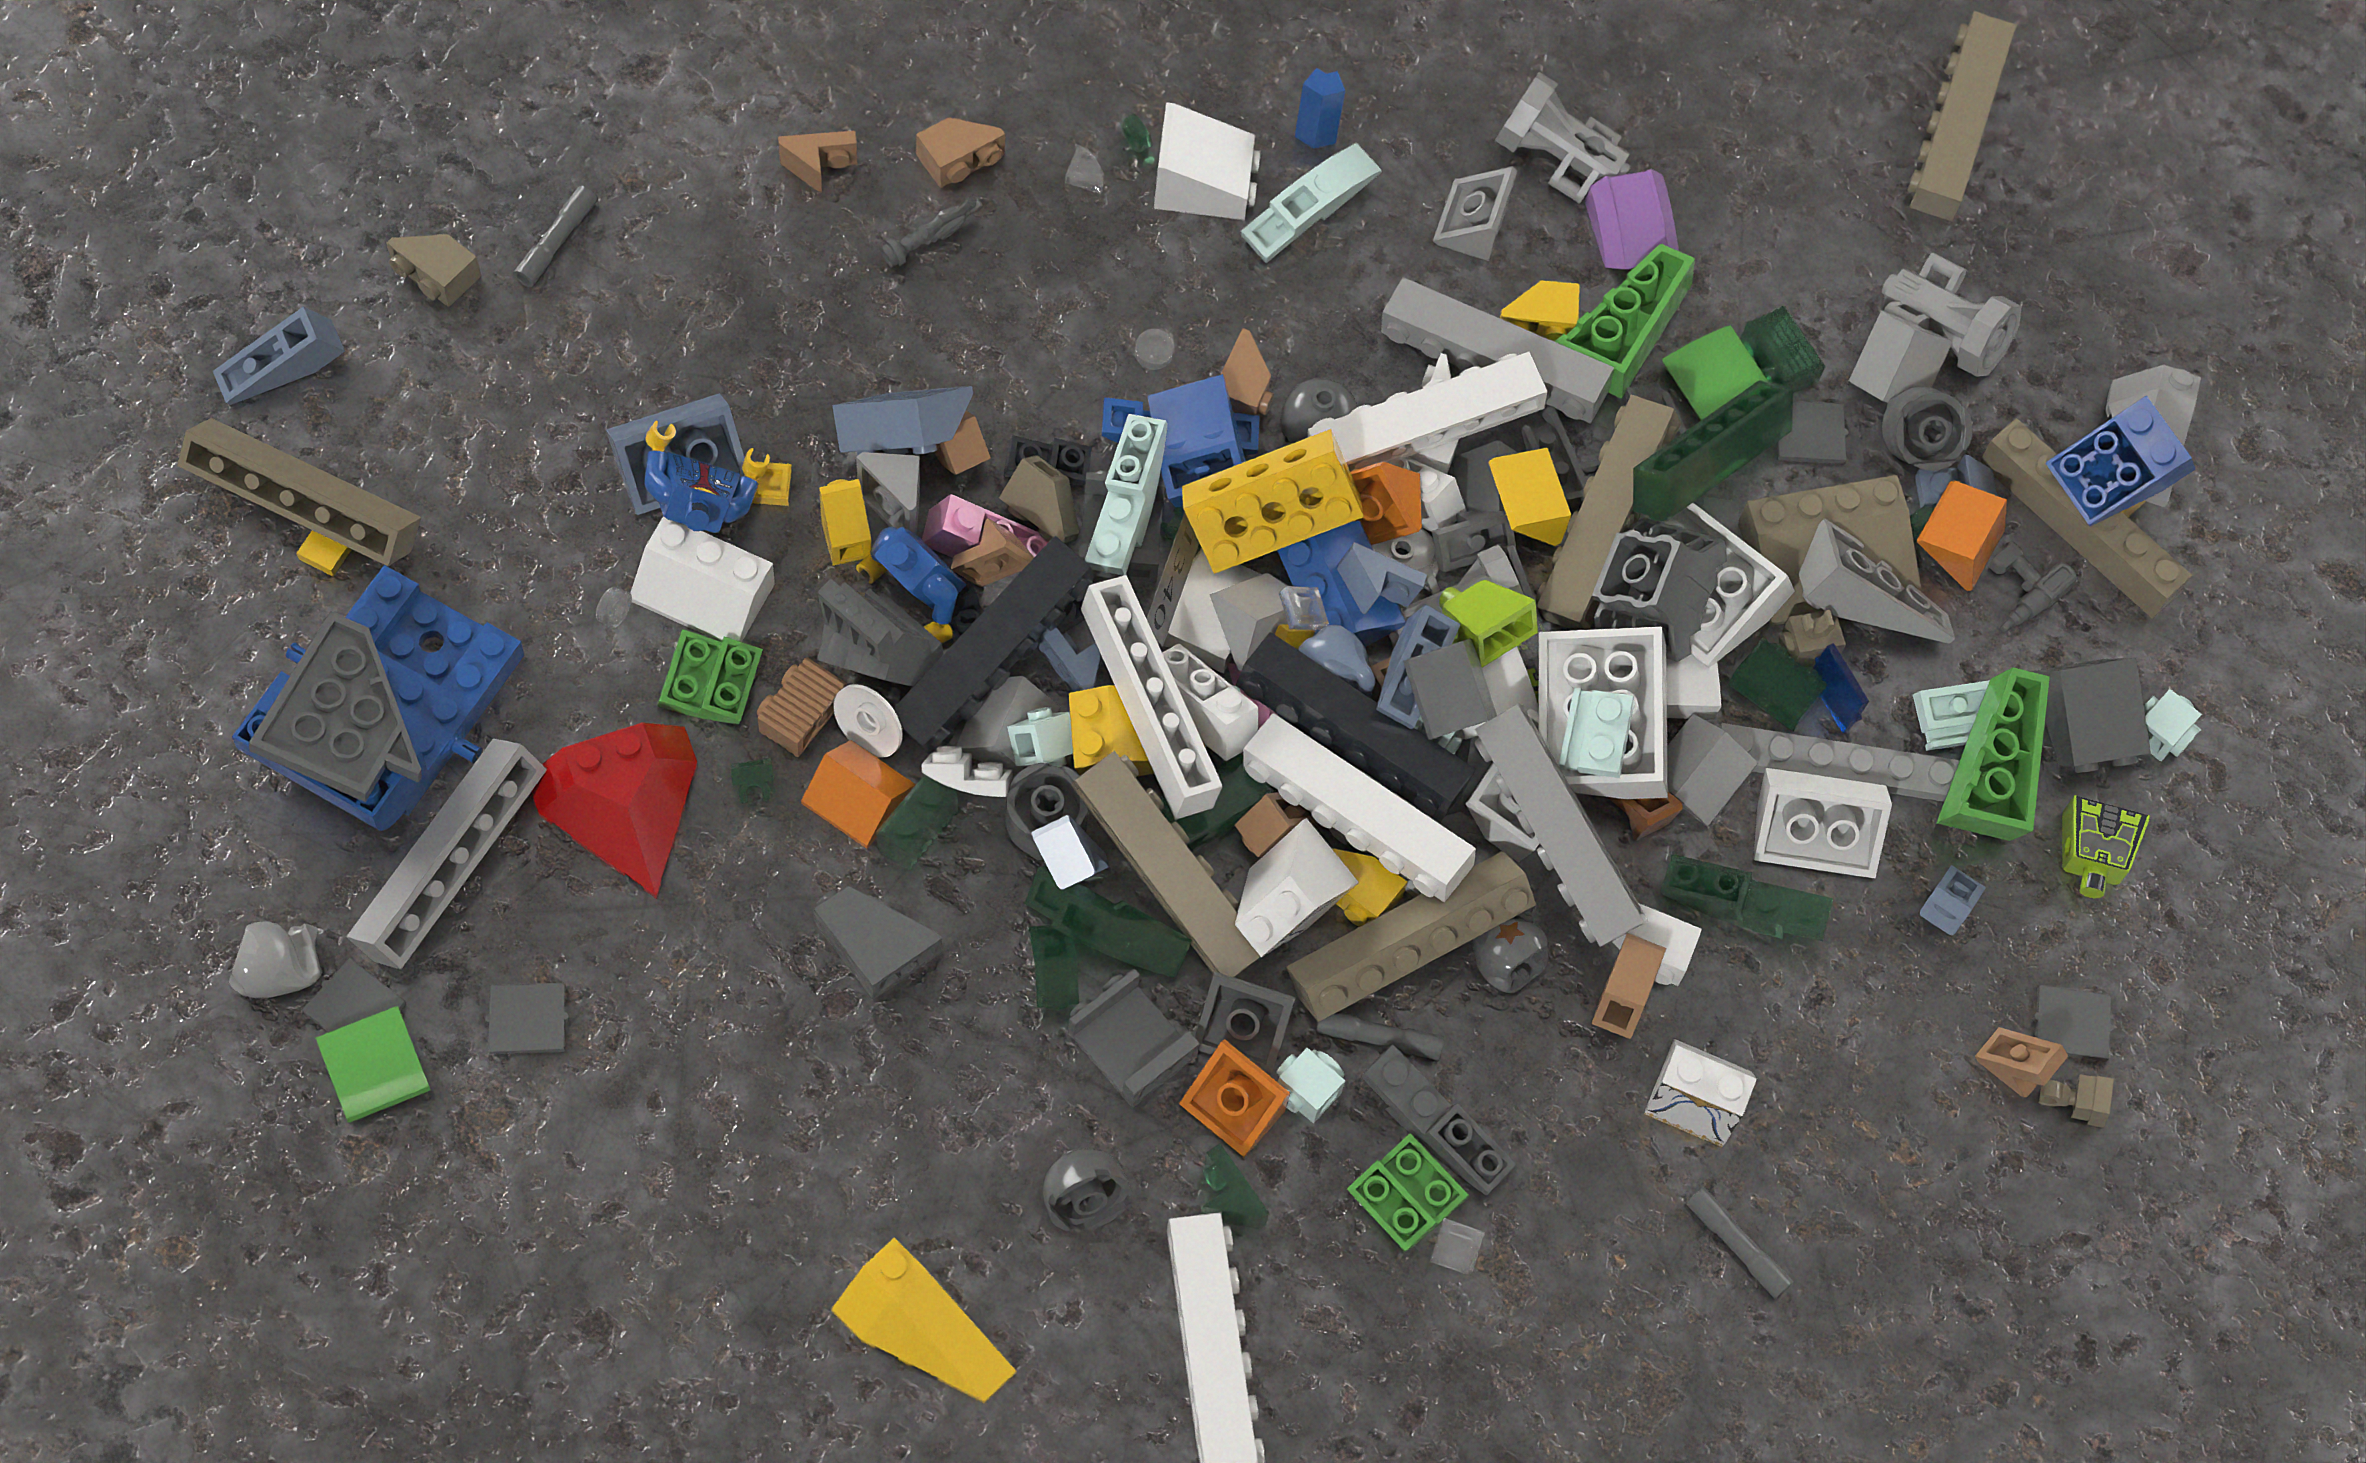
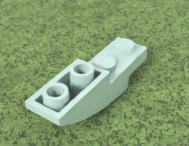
[1241,143,1381,263]
[1084,414,1168,576]

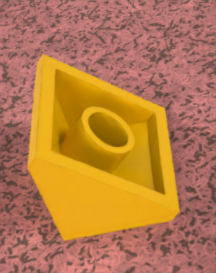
[1488,448,1571,546]

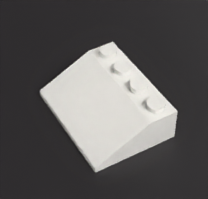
[1639,484,1795,668]
[1539,627,1668,799]

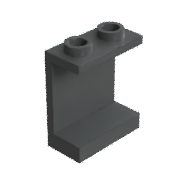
[1079,471,1165,582]
[1068,969,1200,1108]

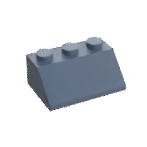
[832,386,973,456]
[606,393,745,515]

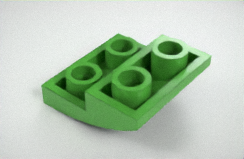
[1661,325,1772,425]
[657,629,763,724]
[316,1006,431,1123]
[1347,1133,1469,1252]

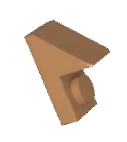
[778,131,857,192]
[951,518,1034,587]
[1975,1027,2068,1098]

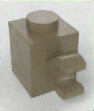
[1779,610,1846,669]

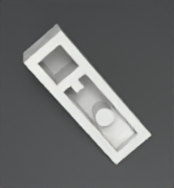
[1613,903,1702,986]

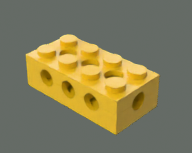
[1182,429,1364,574]

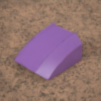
[1585,169,1678,269]

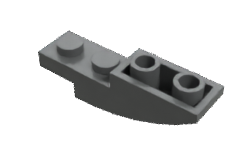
[1360,1045,1516,1195]

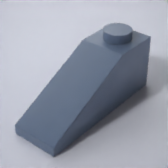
[213,307,345,405]
[1376,604,1461,729]

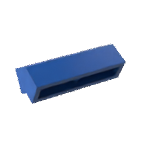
[1295,68,1346,149]

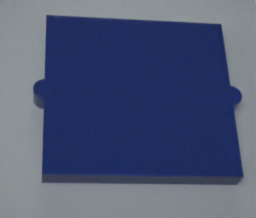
[1808,643,1870,733]

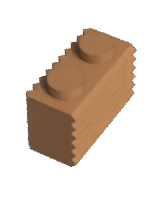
[757,657,847,757]

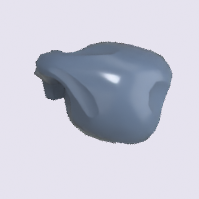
[1298,624,1375,699]

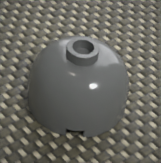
[1281,378,1358,443]
[1043,1148,1132,1231]

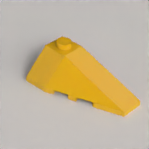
[831,1238,1016,1403]

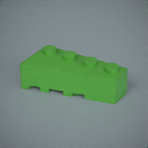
[1555,243,1695,398]
[1937,667,2050,841]

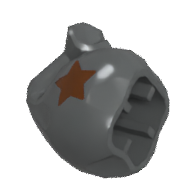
[1472,908,1549,993]

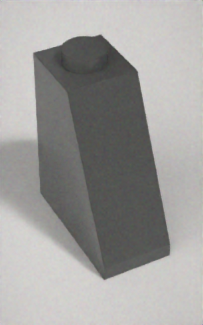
[814,886,942,1000]

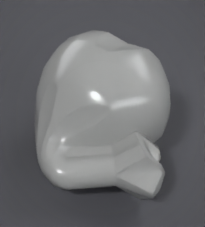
[228,921,322,998]

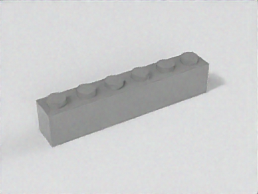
[1381,277,1614,423]
[1474,704,1648,947]
[346,739,547,969]

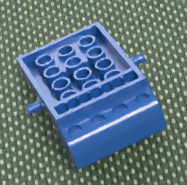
[232,565,524,831]

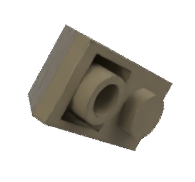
[386,234,481,307]
[999,456,1080,543]

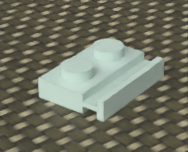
[1913,680,1990,751]
[1559,688,1635,778]

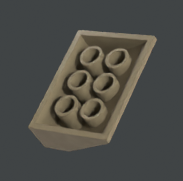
[1738,475,1921,627]

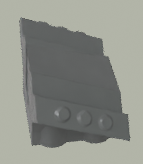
[1592,517,1727,662]
[817,579,944,687]

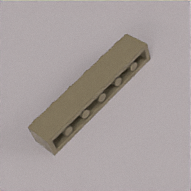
[1907,11,2016,222]
[1536,395,1681,631]
[177,418,421,566]
[1979,418,2192,619]
[1071,751,1261,977]
[1286,851,1536,1022]

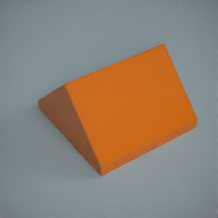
[1350,462,1422,545]
[1916,481,2007,591]
[801,740,917,849]
[1179,1039,1290,1157]

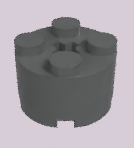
[1882,387,1972,471]
[1005,763,1089,860]

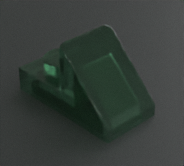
[1200,1144,1269,1229]

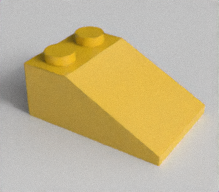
[1069,685,1205,776]

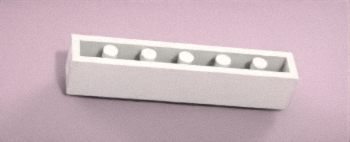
[1308,352,1547,471]
[1081,575,1223,820]
[1243,713,1476,902]
[1167,1213,1265,1463]

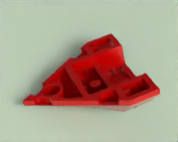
[531,722,698,899]

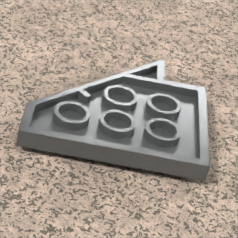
[249,611,422,802]

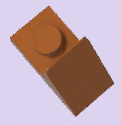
[1607,792,1683,841]

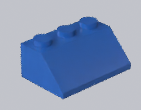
[1277,521,1406,647]

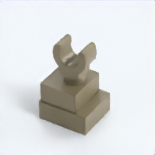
[2039,1074,2114,1128]

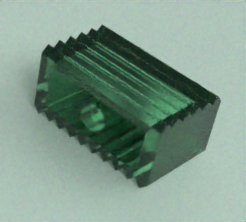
[1740,306,1826,399]
[1728,638,1827,732]
[876,775,958,870]

